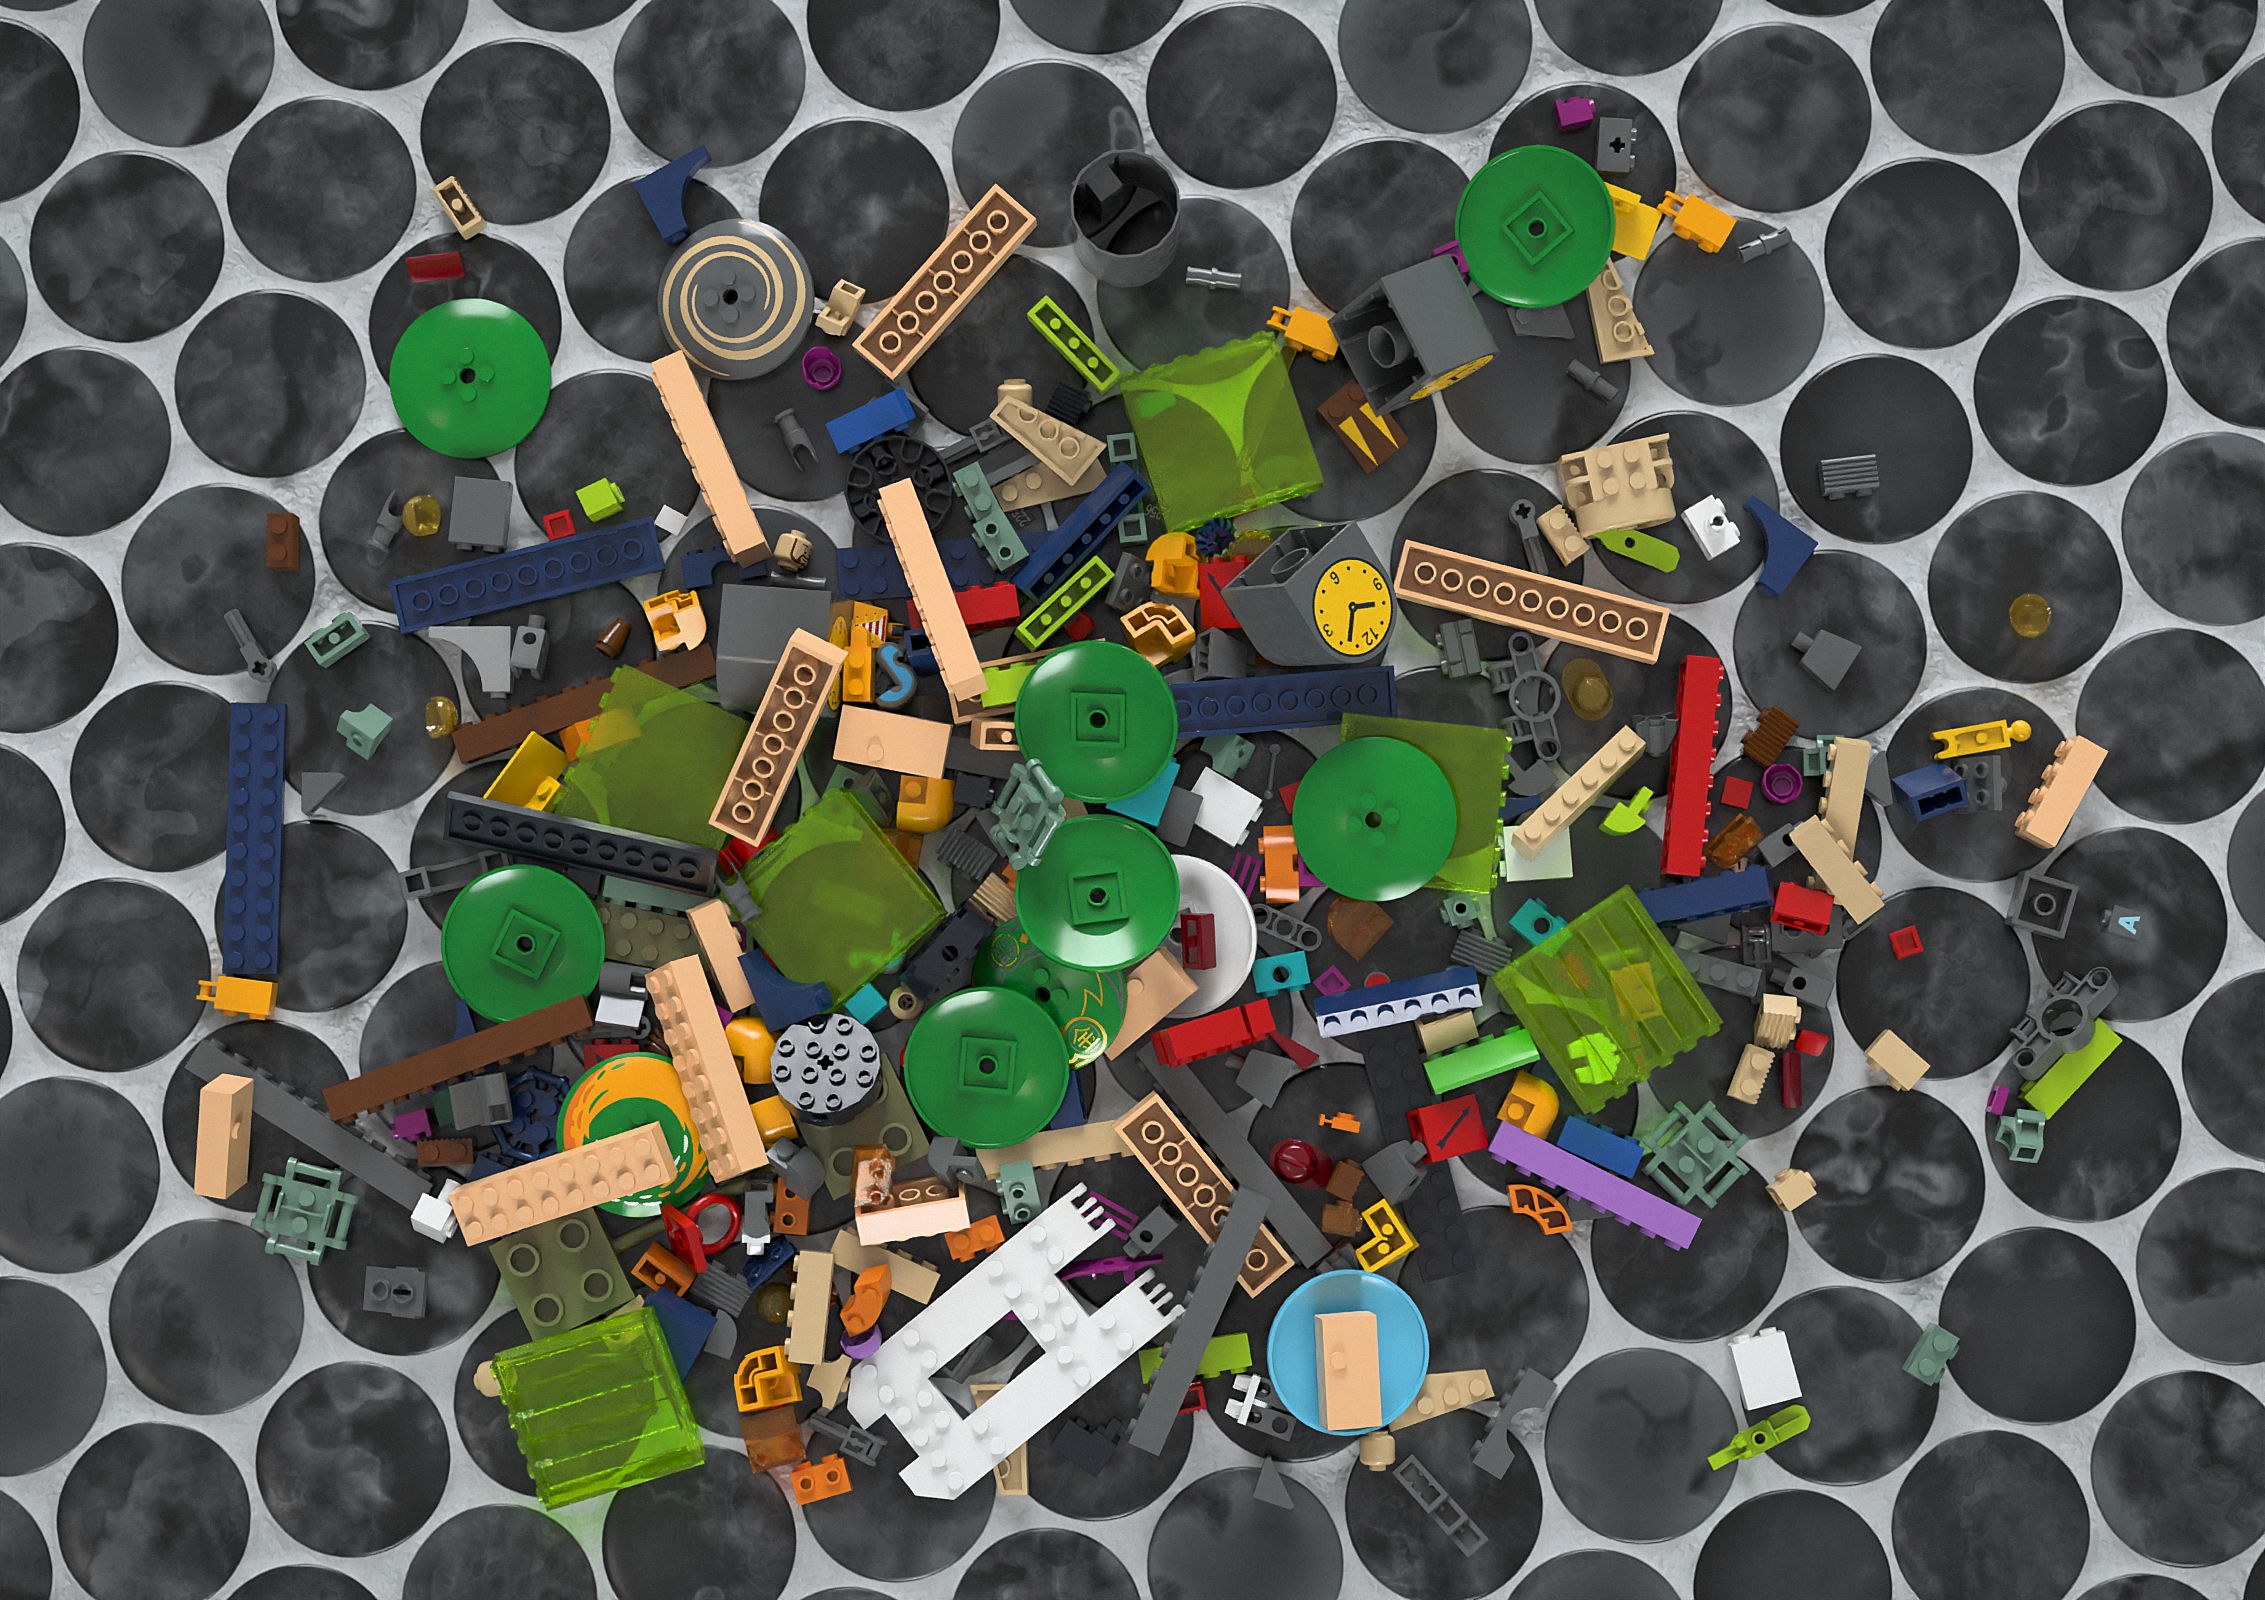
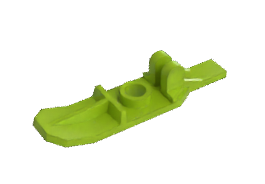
[1577,528,1680,573]
[1707,1404,1811,1470]

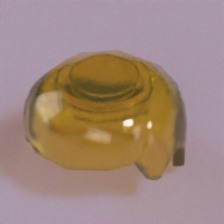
[402,495,441,536]
[2009,594,2052,637]
[425,696,458,738]
[755,1282,795,1324]

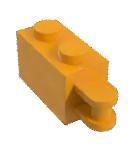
[1657,191,1737,253]
[1266,306,1339,362]
[843,626,876,705]
[196,976,278,1020]

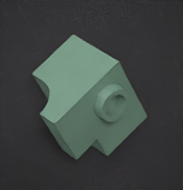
[336,704,393,760]
[1200,734,1256,779]
[1802,735,1845,777]
[1994,1109,2046,1163]

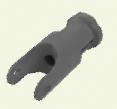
[772,408,820,472]
[366,490,412,554]
[715,861,764,924]

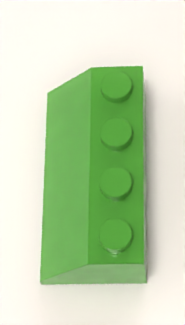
[1422,1025,1540,1095]

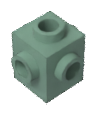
[1439,888,1480,930]

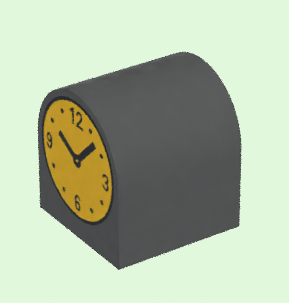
[1327,255,1501,417]
[1220,520,1397,667]
[716,584,854,718]

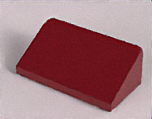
[405,251,466,283]
[1180,913,1216,970]
[1779,1053,1802,1108]

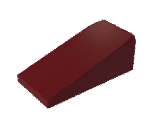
[1268,1030,1319,1070]

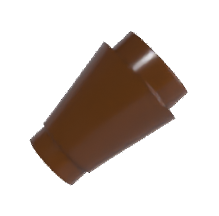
[595,617,631,659]

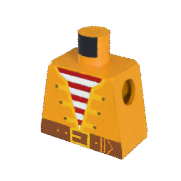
[847,599,904,651]

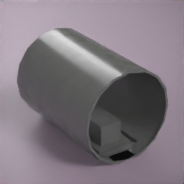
[1070,149,1180,288]

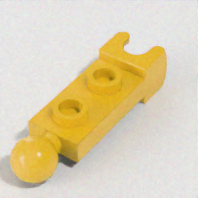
[1930,720,2031,761]

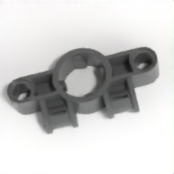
[1485,632,1561,763]
[2009,967,2119,1081]

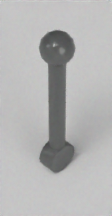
[1264,744,1280,800]

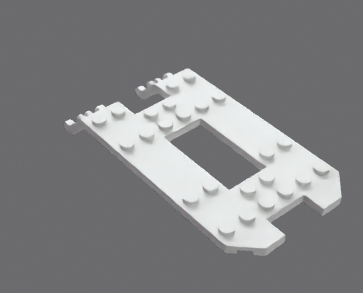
[847,1182,1185,1500]

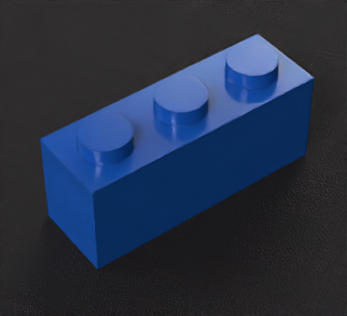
[825,388,916,454]
[1554,1112,1645,1179]

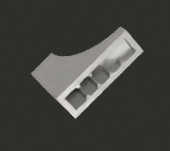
[429,626,515,699]

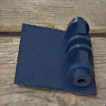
[742,1233,797,1290]

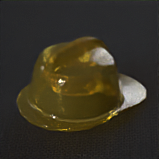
[1561,658,1614,721]

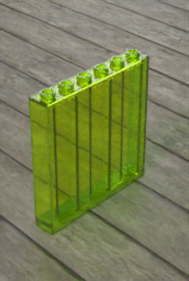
[1491,883,1723,1115]
[490,1305,706,1512]

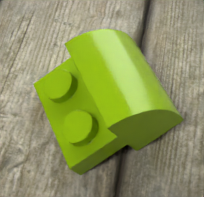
[1597,786,1653,836]

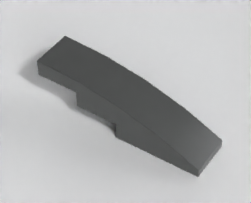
[1392,1454,1490,1559]

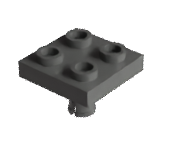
[1104,552,1154,614]
[1953,755,2007,814]

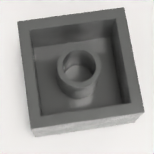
[2004,870,2079,940]

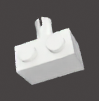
[1681,495,1740,561]
[411,1179,461,1243]

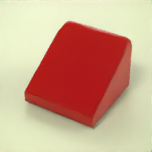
[1793,1029,1829,1056]

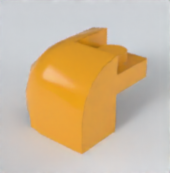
[1145,532,1206,600]
[643,590,707,651]
[1120,601,1196,669]
[896,775,956,834]
[724,1014,782,1084]
[1496,1068,1560,1141]
[750,1095,799,1150]
[734,1346,802,1412]

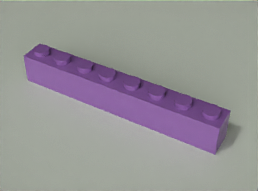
[1487,1120,1702,1251]

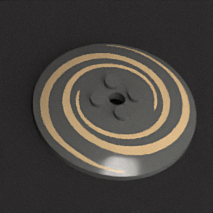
[658,219,815,381]

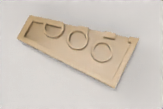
[1585,256,1655,364]
[990,395,1108,486]
[992,458,1107,513]
[1388,1369,1495,1432]
[970,1383,1029,1496]

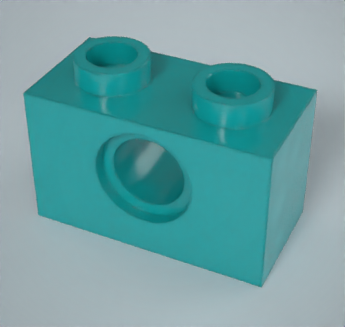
[1507,898,1572,959]
[1251,951,1310,998]
[845,983,889,1026]

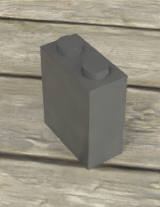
[448,476,513,553]

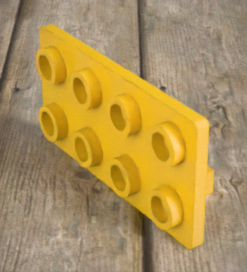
[1604,182,1662,261]
[483,731,569,813]

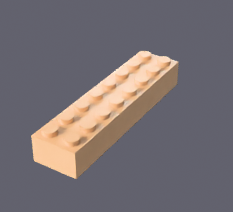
[852,184,1037,383]
[651,350,772,569]
[877,478,989,702]
[708,628,848,847]
[645,954,769,1183]
[1111,1090,1295,1299]
[448,1121,678,1246]

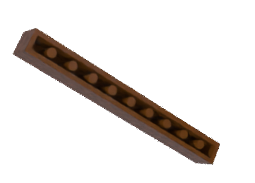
[451,641,716,765]
[322,994,597,1124]

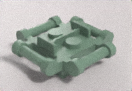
[989,758,1065,870]
[1641,1100,1750,1209]
[250,1157,359,1266]

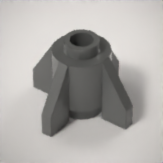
[1632,712,1679,757]
[1313,1236,1362,1275]

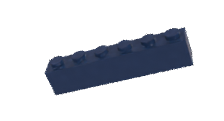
[1009,461,1151,606]
[1604,865,1776,938]
[1313,965,1483,1039]

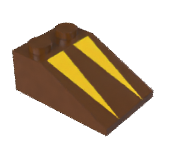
[1316,377,1409,475]

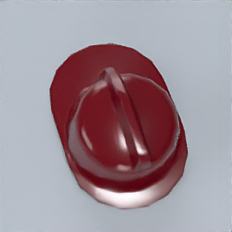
[1269,1138,1333,1190]

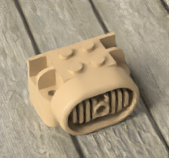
[1555,433,1676,539]

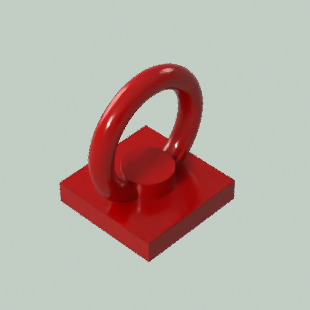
[660,1193,742,1274]

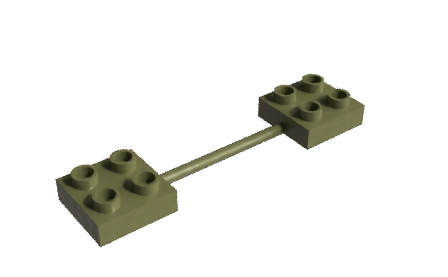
[489,1053,931,1346]

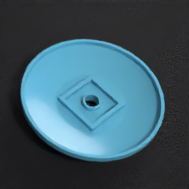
[1267,1269,1429,1436]

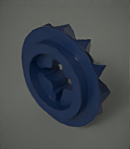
[1195,517,1237,557]

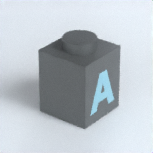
[2100,905,2146,941]

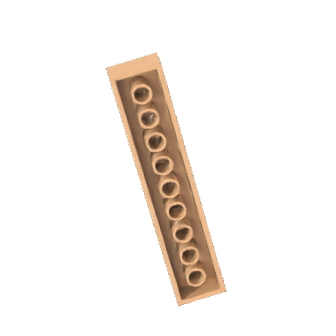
[1393,540,1670,665]

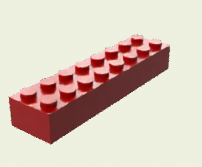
[1660,655,1724,879]

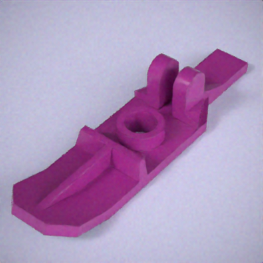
[1056,1254,1164,1284]

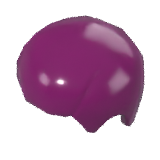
[801,346,842,390]
[1761,763,1803,804]

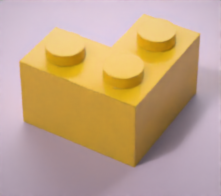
[1355,1199,1420,1274]

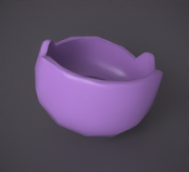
[840,1323,882,1359]

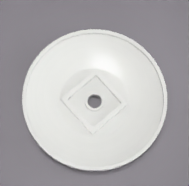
[1102,855,1257,1018]

